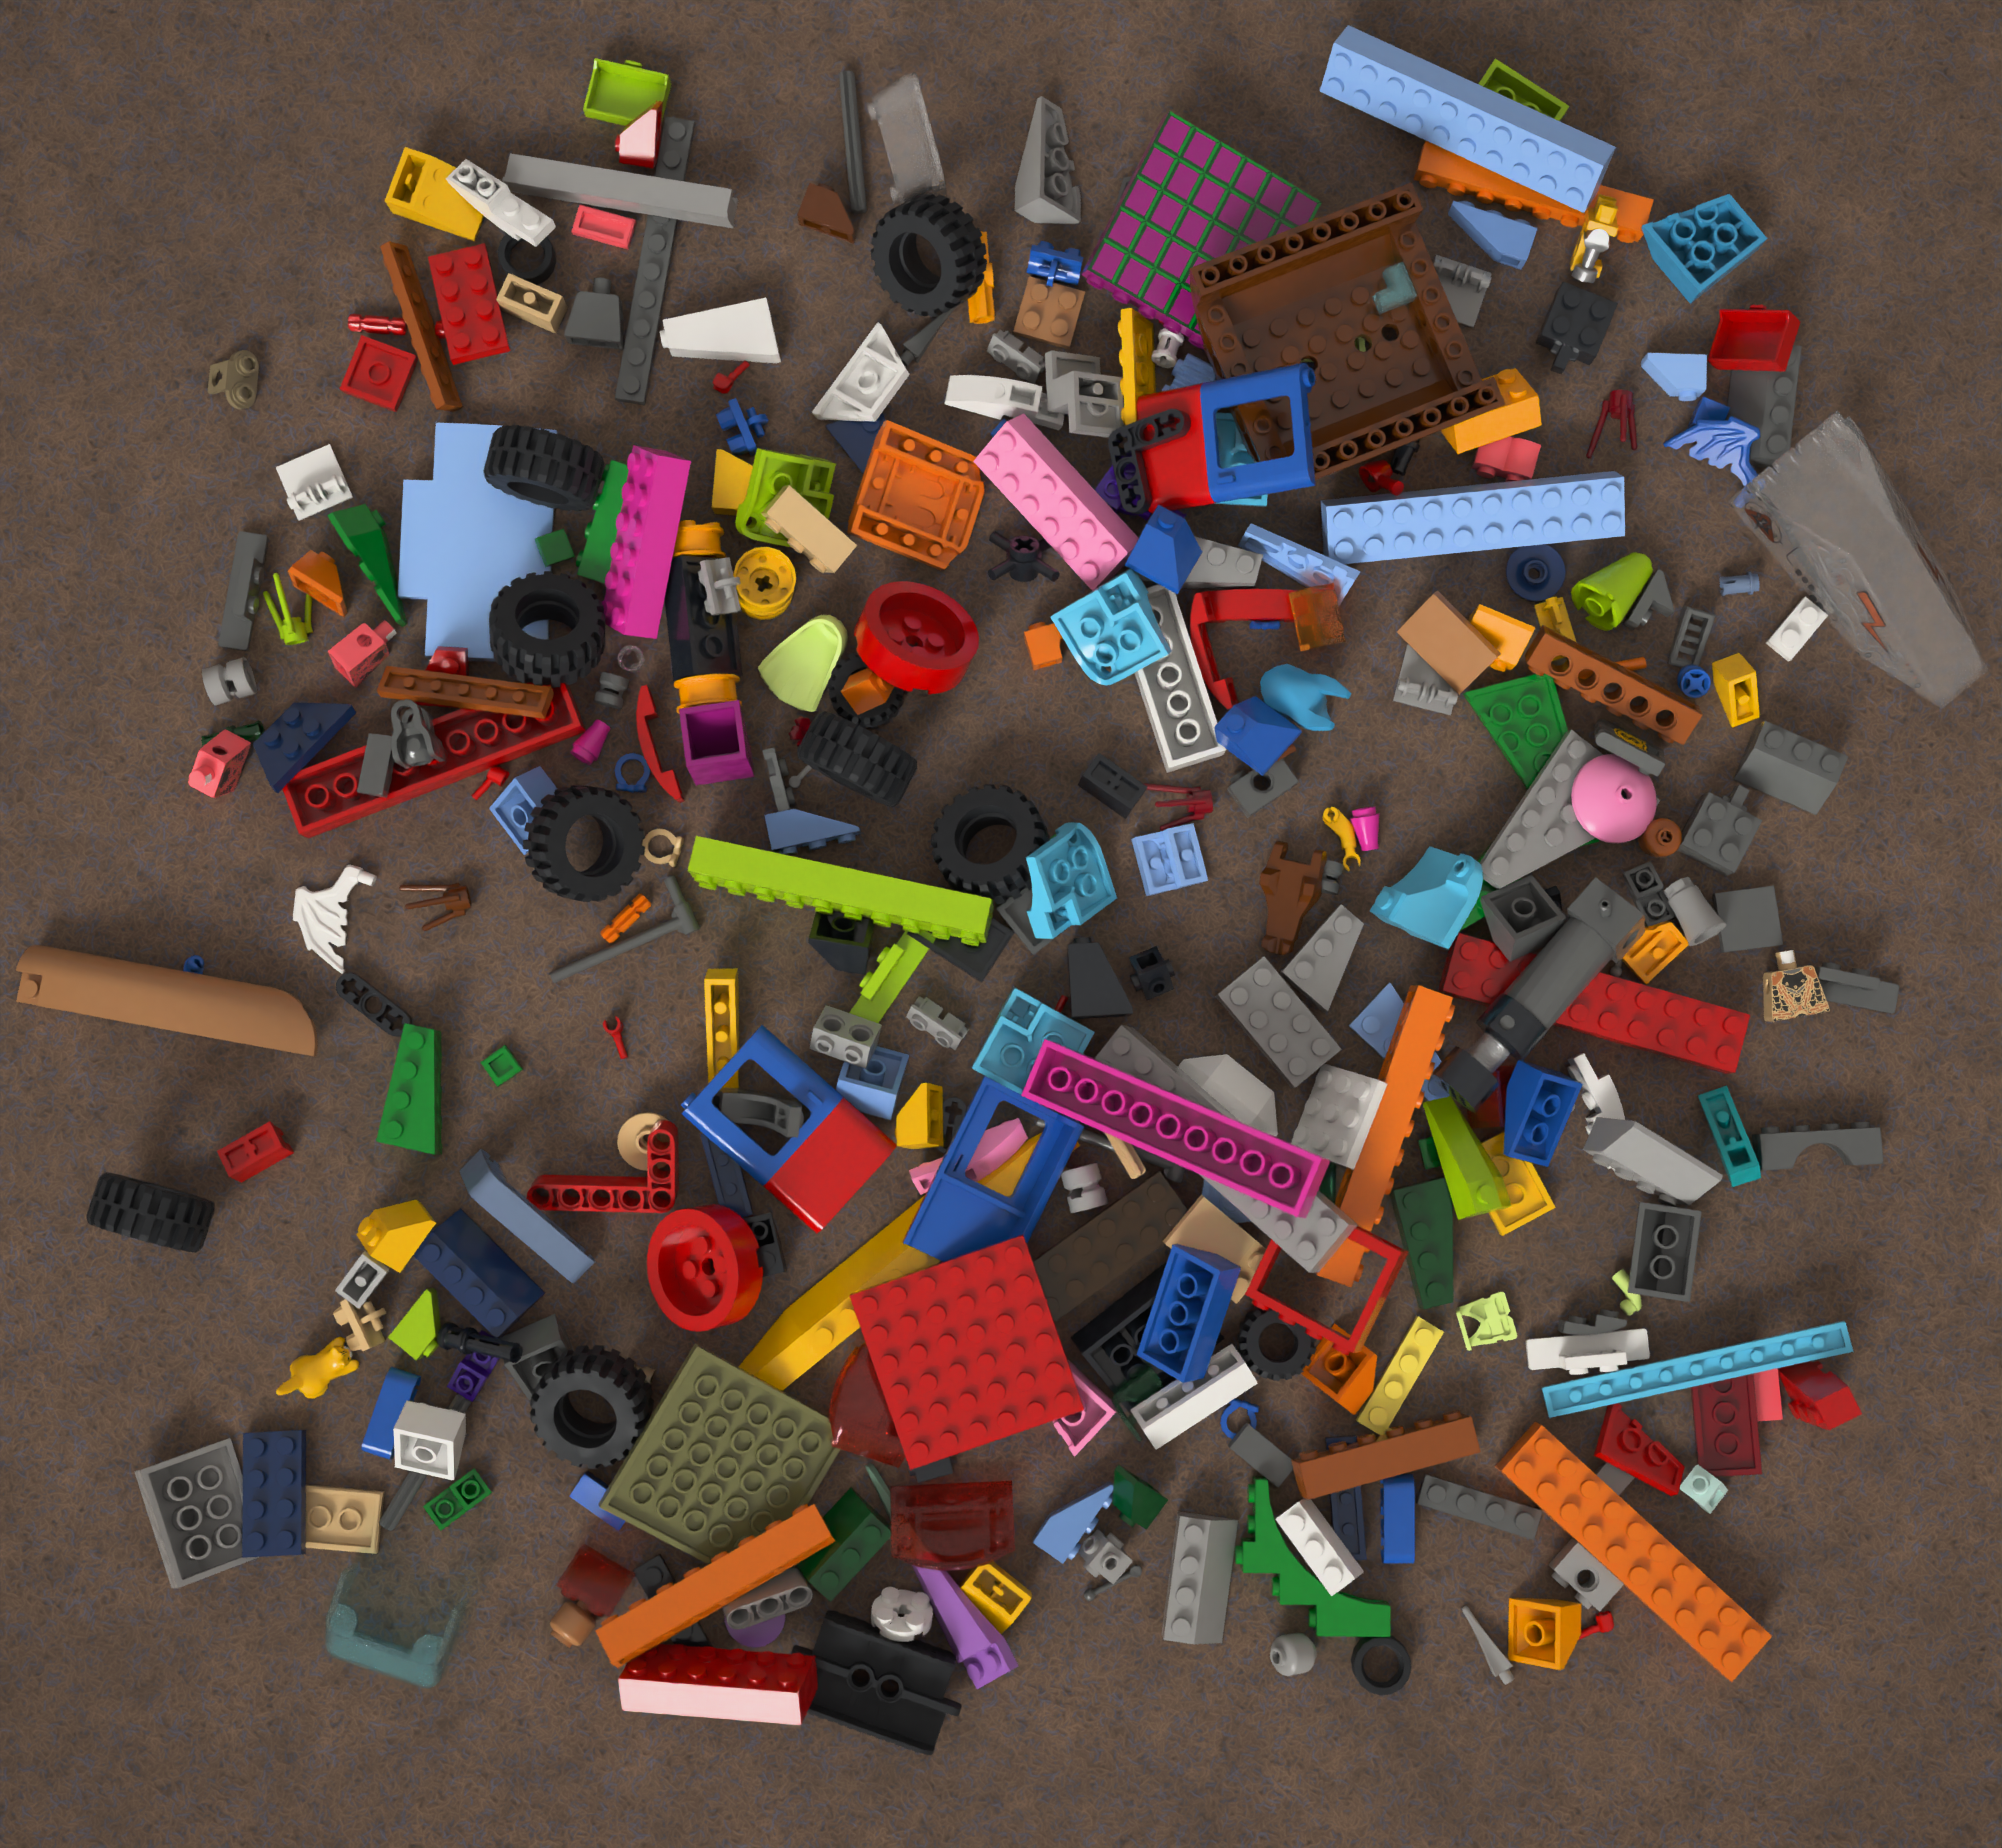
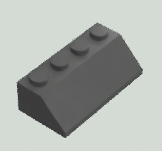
[1725,345,1802,470]

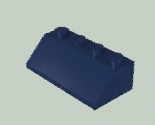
[413,1208,545,1339]

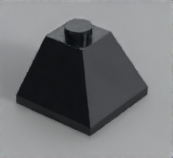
[808,911,875,975]

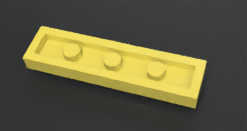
[1356,1316,1444,1436]

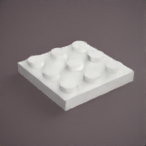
[1291,1064,1387,1170]

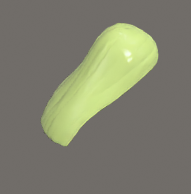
[758,615,848,712]

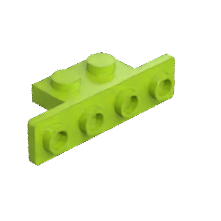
[849,930,936,1023]

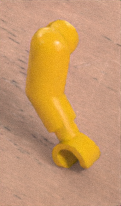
[1322,807,1361,871]

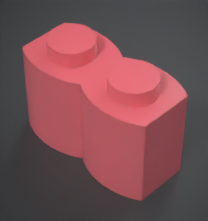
[1472,436,1541,482]

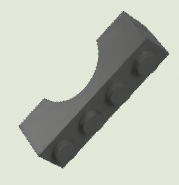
[1752,1122,1884,1170]

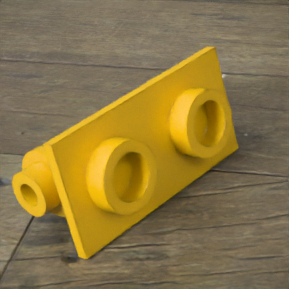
[1534,596,1576,661]

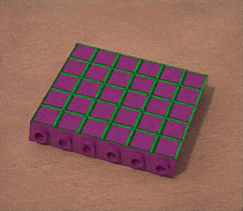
[1081,111,1322,349]

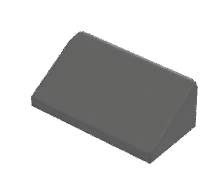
[357,733,395,798]

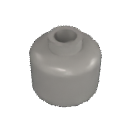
[1270,1632,1317,1676]

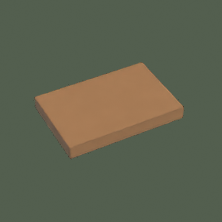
[1397,590,1501,695]

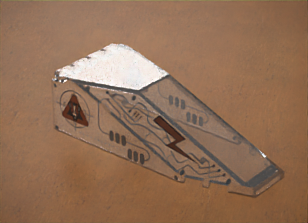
[1727,410,1989,708]

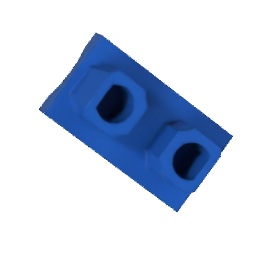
[1027,241,1084,287]
[716,398,769,456]

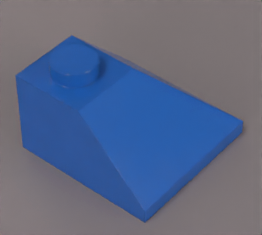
[1125,505,1202,594]
[1214,696,1302,776]

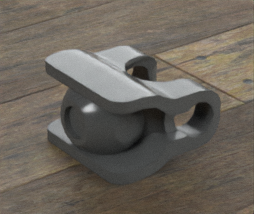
[391,699,446,769]

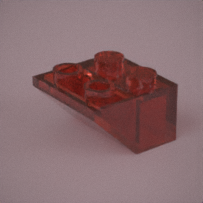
[556,1544,635,1617]

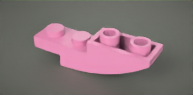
[909,1118,1028,1195]

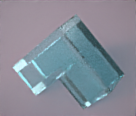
[1372,262,1417,315]

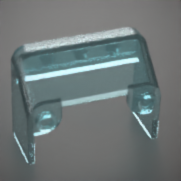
[325,1564,468,1689]

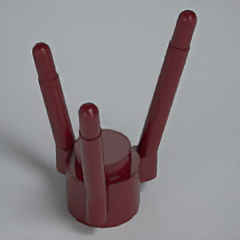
[1586,390,1637,459]
[1143,783,1213,831]

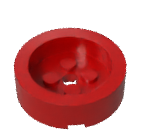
[854,581,979,694]
[647,1204,763,1332]

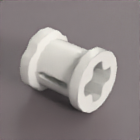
[1151,328,1184,368]

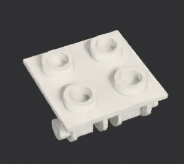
[276,444,353,521]

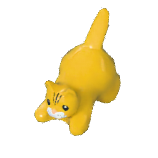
[276,1336,359,1398]

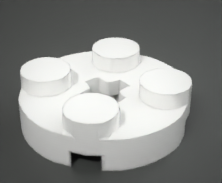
[871,1587,933,1642]

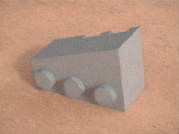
[1279,904,1364,1013]

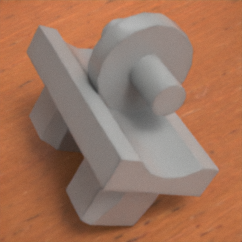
[698,557,741,615]

